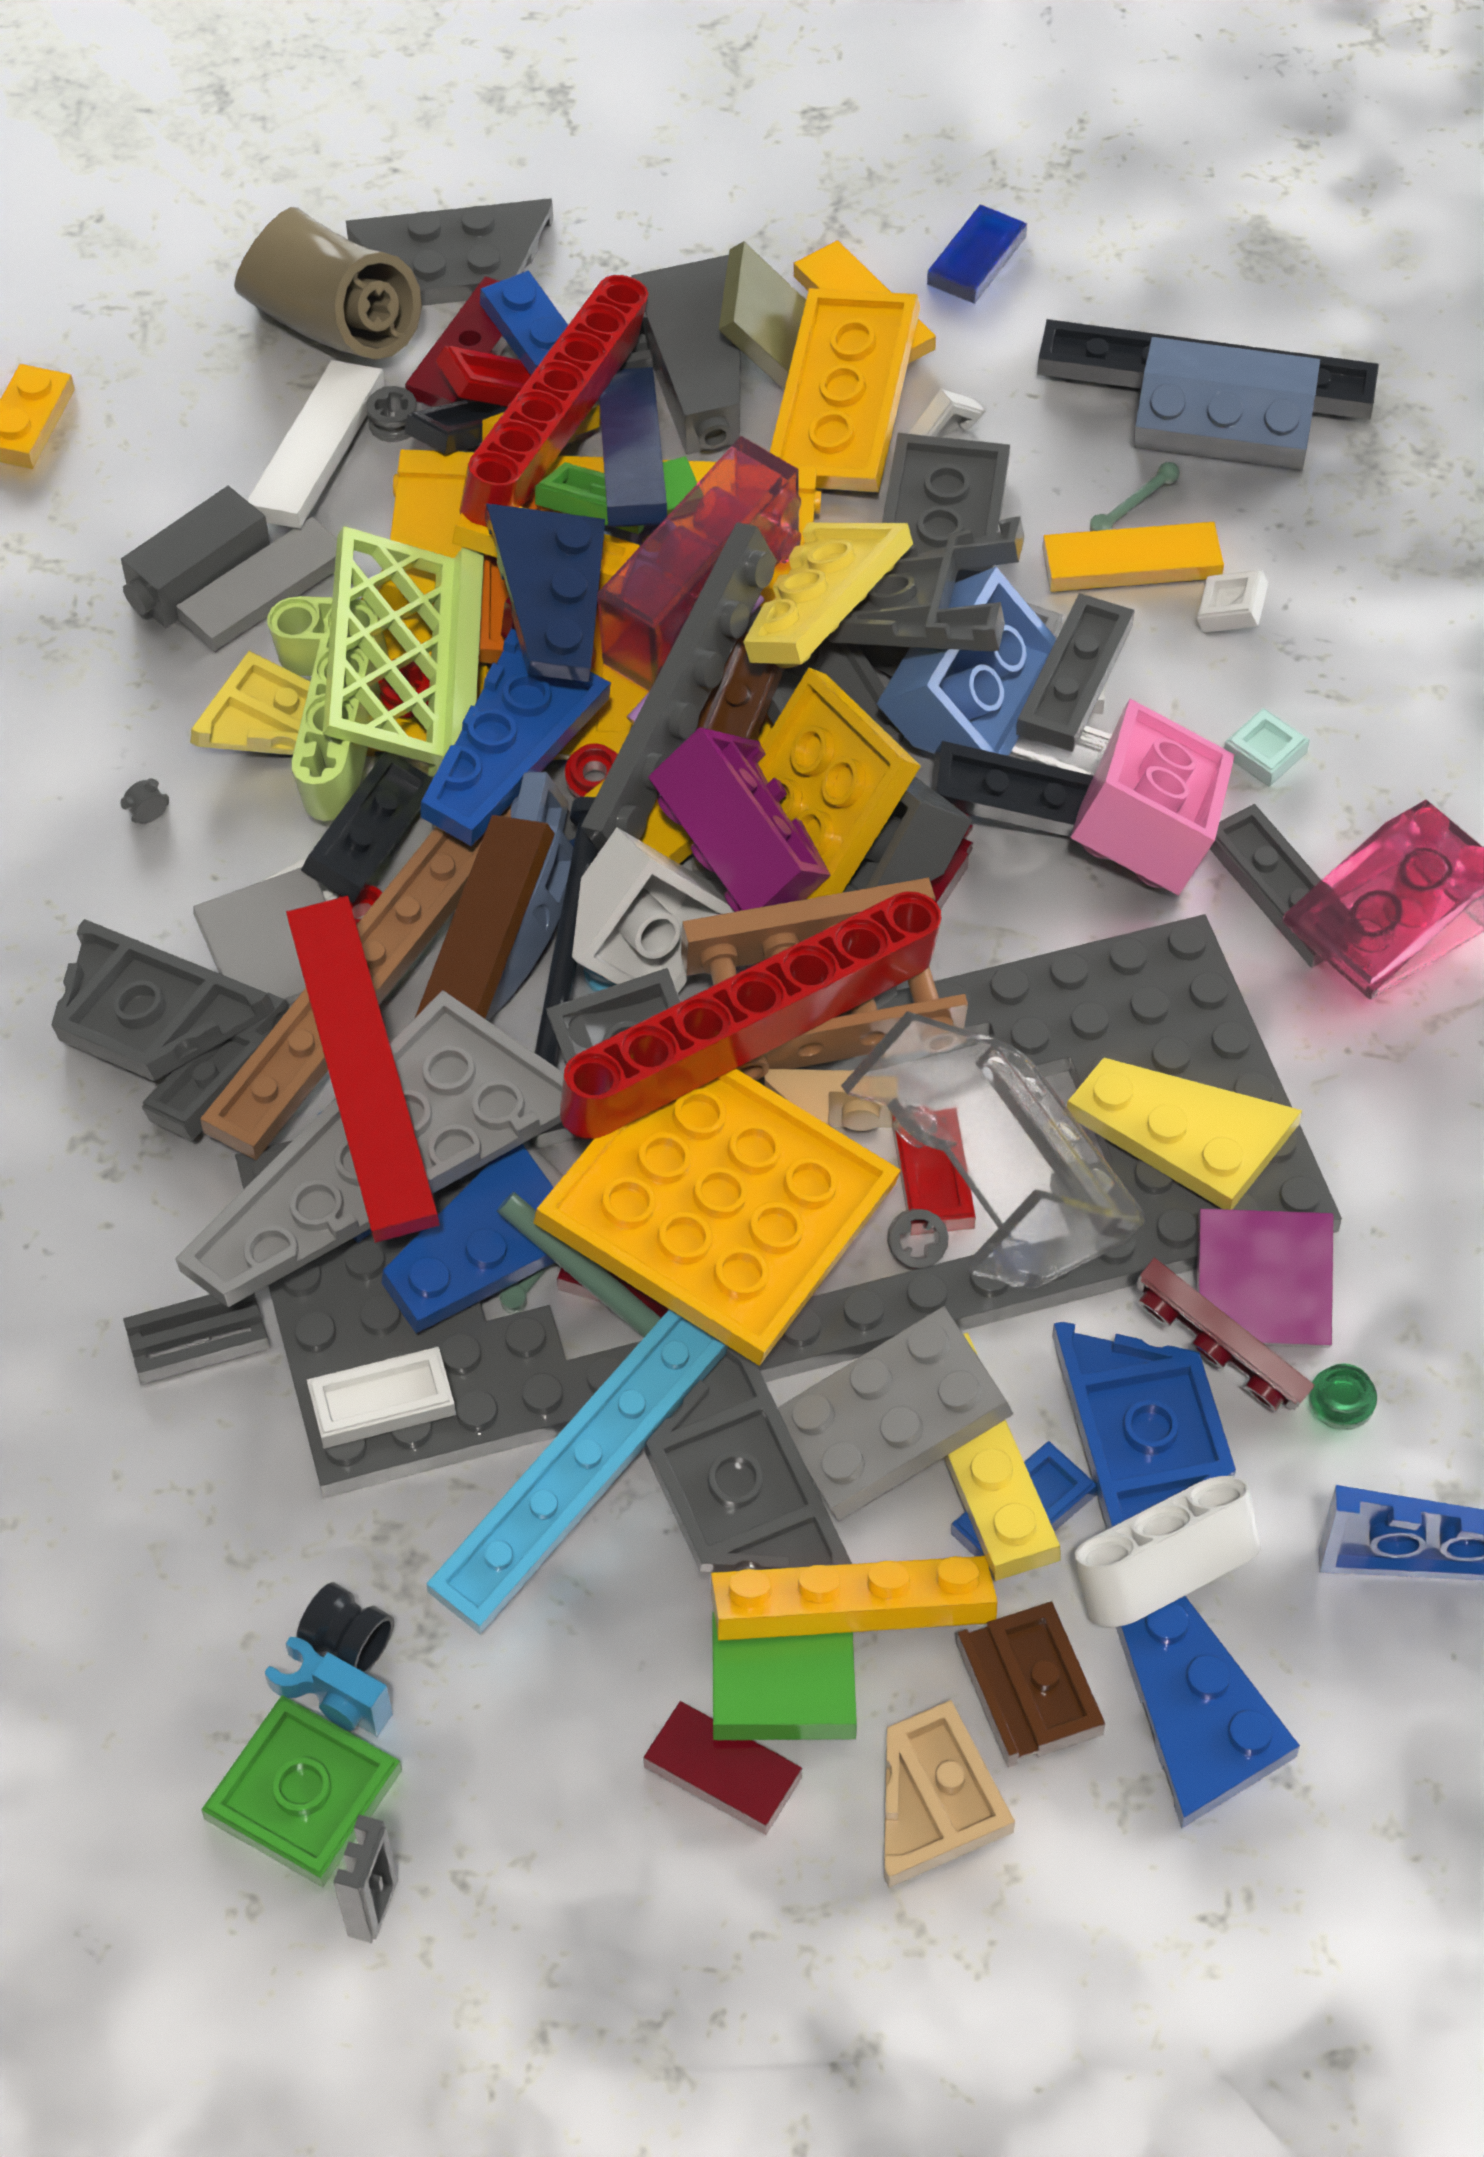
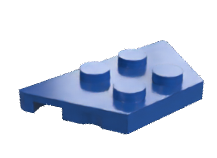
[1052,1321,1236,1529]

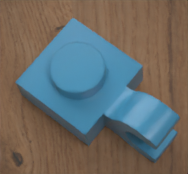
[264,1637,393,1737]

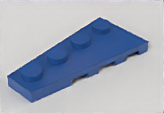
[420,628,611,846]

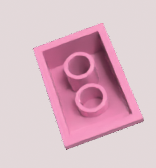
[1071,699,1235,896]

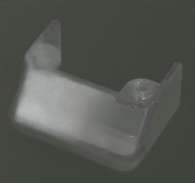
[841,1011,1147,1289]

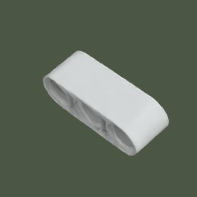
[1075,1476,1261,1627]

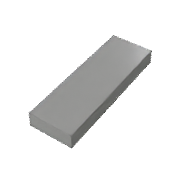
[176,517,337,652]

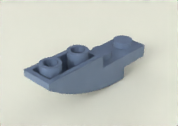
[486,772,573,1021]

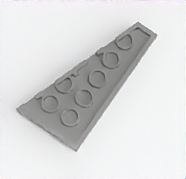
[175,990,564,1307]

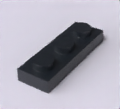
[931,741,1094,837]
[301,752,433,903]

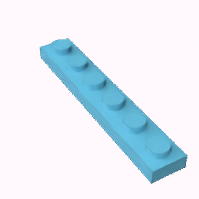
[426,1309,729,1635]

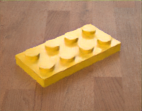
[767,288,920,492]

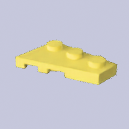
[1066,1058,1302,1210]

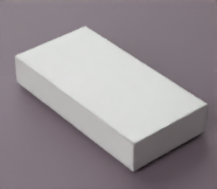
[307,1347,456,1449]

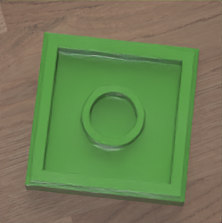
[712,1612,857,1740]
[201,1695,402,1887]

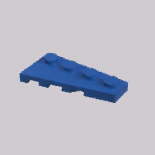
[1319,1485,1484,1581]

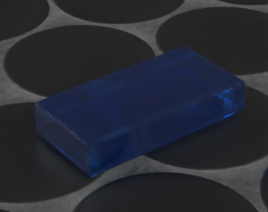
[927,204,1027,304]

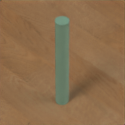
[497,1192,661,1338]

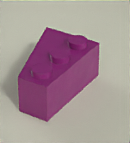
[648,727,831,912]

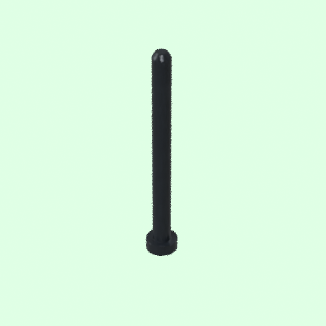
[534,797,598,1068]

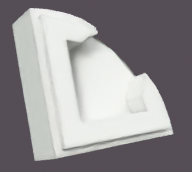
[908,389,985,437]

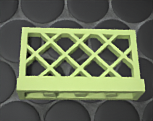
[323,526,484,777]

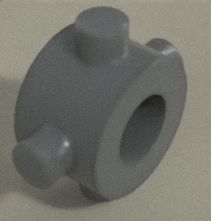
[120,778,169,823]

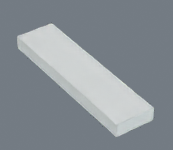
[247,360,385,529]

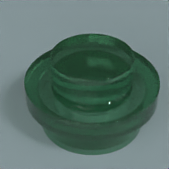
[1309,1363,1377,1430]

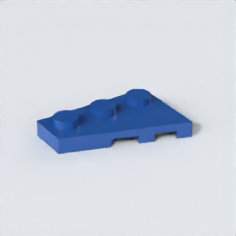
[1116,1596,1300,1829]

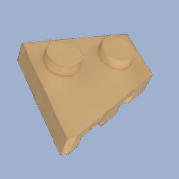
[884,1700,1015,1888]

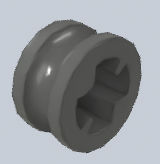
[367,386,417,442]
[887,1208,949,1268]

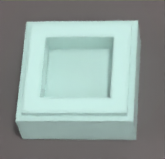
[1224,708,1310,787]

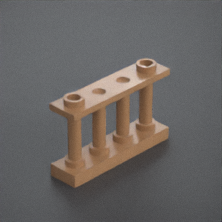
[681,877,968,1080]

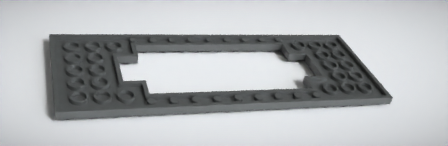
[235,914,1342,1498]

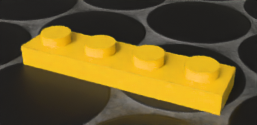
[711,1556,998,1641]

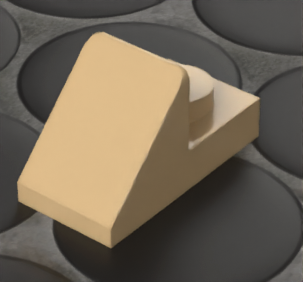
[765,1069,894,1131]

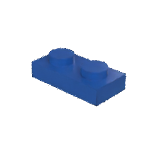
[479,270,568,375]

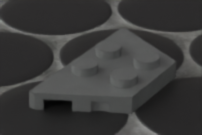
[346,198,554,306]
[51,919,274,1081]
[644,1347,852,1572]

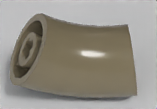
[234,207,422,360]

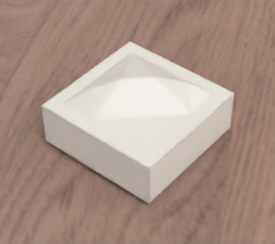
[1197,570,1268,633]

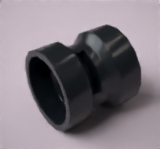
[296,1582,394,1673]

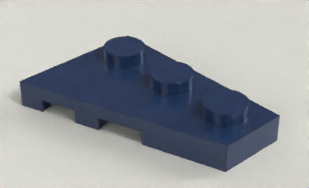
[485,503,605,682]

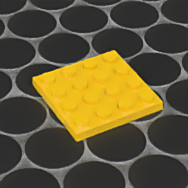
[533,1069,901,1366]

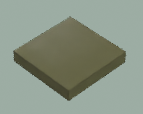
[719,241,806,390]

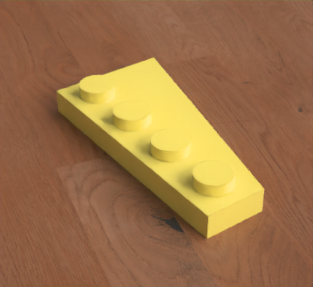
[743,523,913,668]

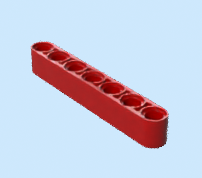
[459,275,648,527]
[560,891,942,1139]

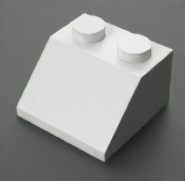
[572,827,735,994]

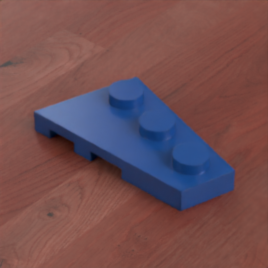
[381,1144,555,1334]

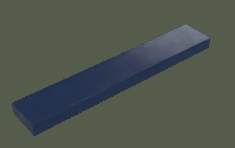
[599,367,668,527]

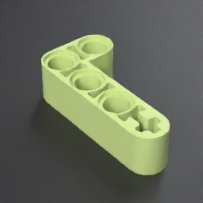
[267,596,388,821]

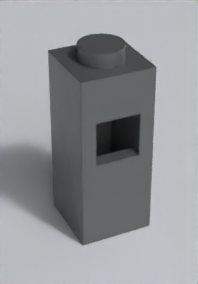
[121,485,270,628]

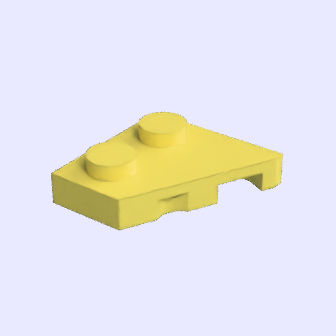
[190,651,310,755]

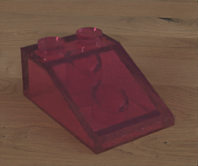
[1282,799,1484,1000]

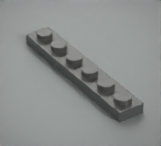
[581,522,777,852]

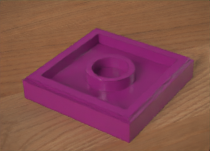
[1197,1209,1334,1348]

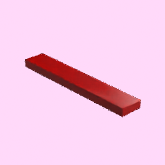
[286,896,440,1243]

